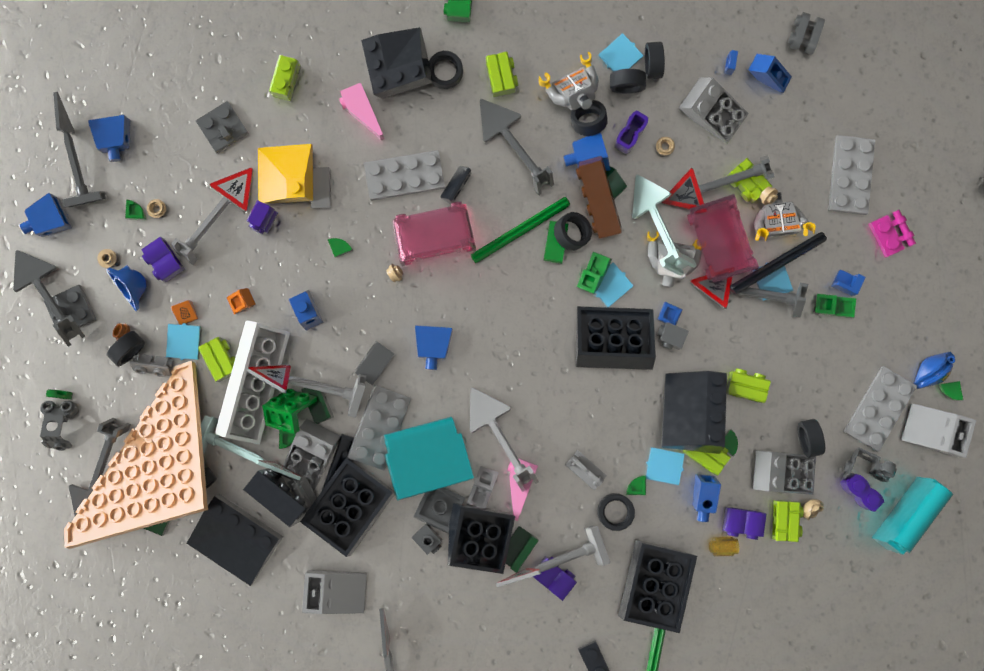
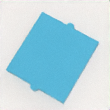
[598,33,644,72]
[596,262,633,307]
[752,262,794,301]
[166,323,200,360]
[646,447,685,485]

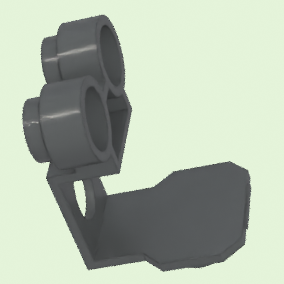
[40,401,77,451]
[843,447,897,482]

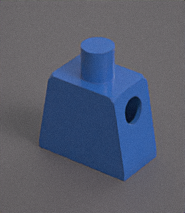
[88,115,130,162]
[563,132,610,171]
[20,193,72,237]
[289,290,324,331]
[415,325,453,370]
[693,474,721,522]

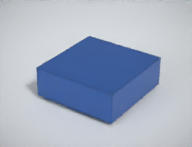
[724,50,738,75]
[657,302,683,325]

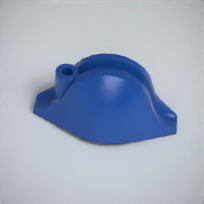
[106,265,146,311]
[913,352,955,389]

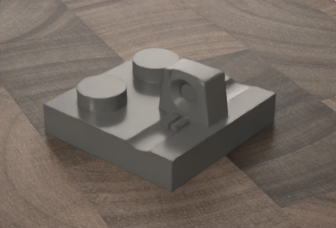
[196,101,249,153]
[44,284,96,335]
[414,488,465,534]

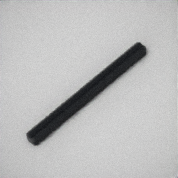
[730,232,827,294]

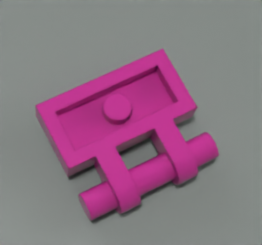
[869,210,916,258]

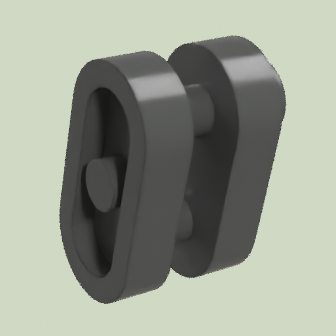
[788,12,825,55]

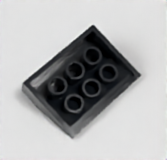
[576,306,656,370]
[661,371,727,454]
[300,458,395,557]
[186,494,283,586]
[618,540,697,633]

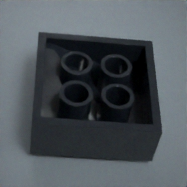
[361,27,434,99]
[243,468,308,527]
[448,503,515,574]

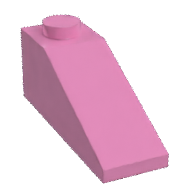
[339,83,385,140]
[507,458,538,521]

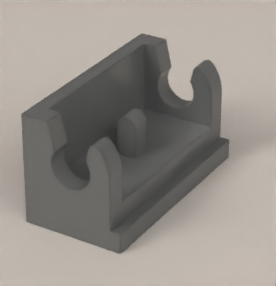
[354,341,394,385]

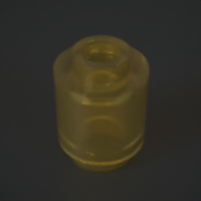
[709,537,739,557]

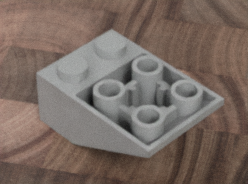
[679,77,749,144]
[902,404,976,458]
[282,419,341,491]
[753,451,816,495]
[302,570,367,614]

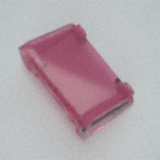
[687,194,759,283]
[392,202,476,267]

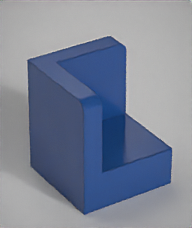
[831,270,866,296]

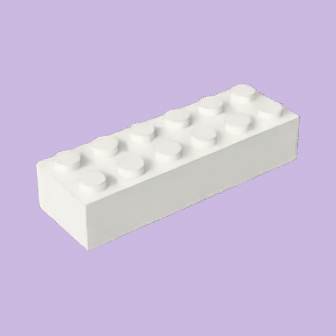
[215,321,290,445]

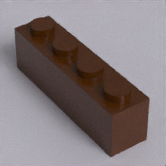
[576,156,622,239]

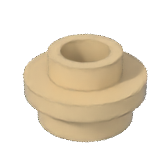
[656,137,675,156]
[760,187,778,205]
[147,199,166,218]
[97,249,117,268]
[386,264,403,282]

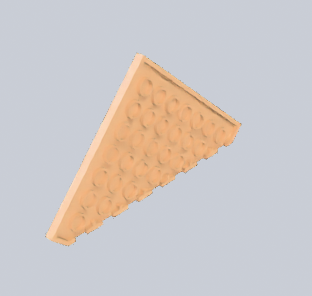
[64,361,208,549]

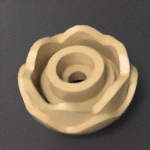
[803,499,824,521]

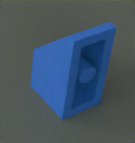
[749,54,792,93]

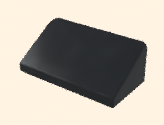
[440,166,471,204]

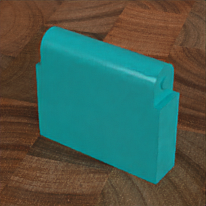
[384,417,474,501]
[872,477,953,555]

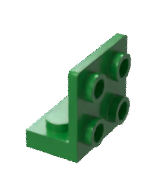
[262,389,317,434]

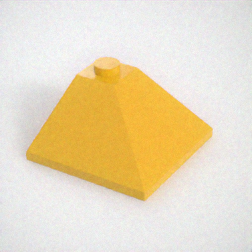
[258,144,313,204]

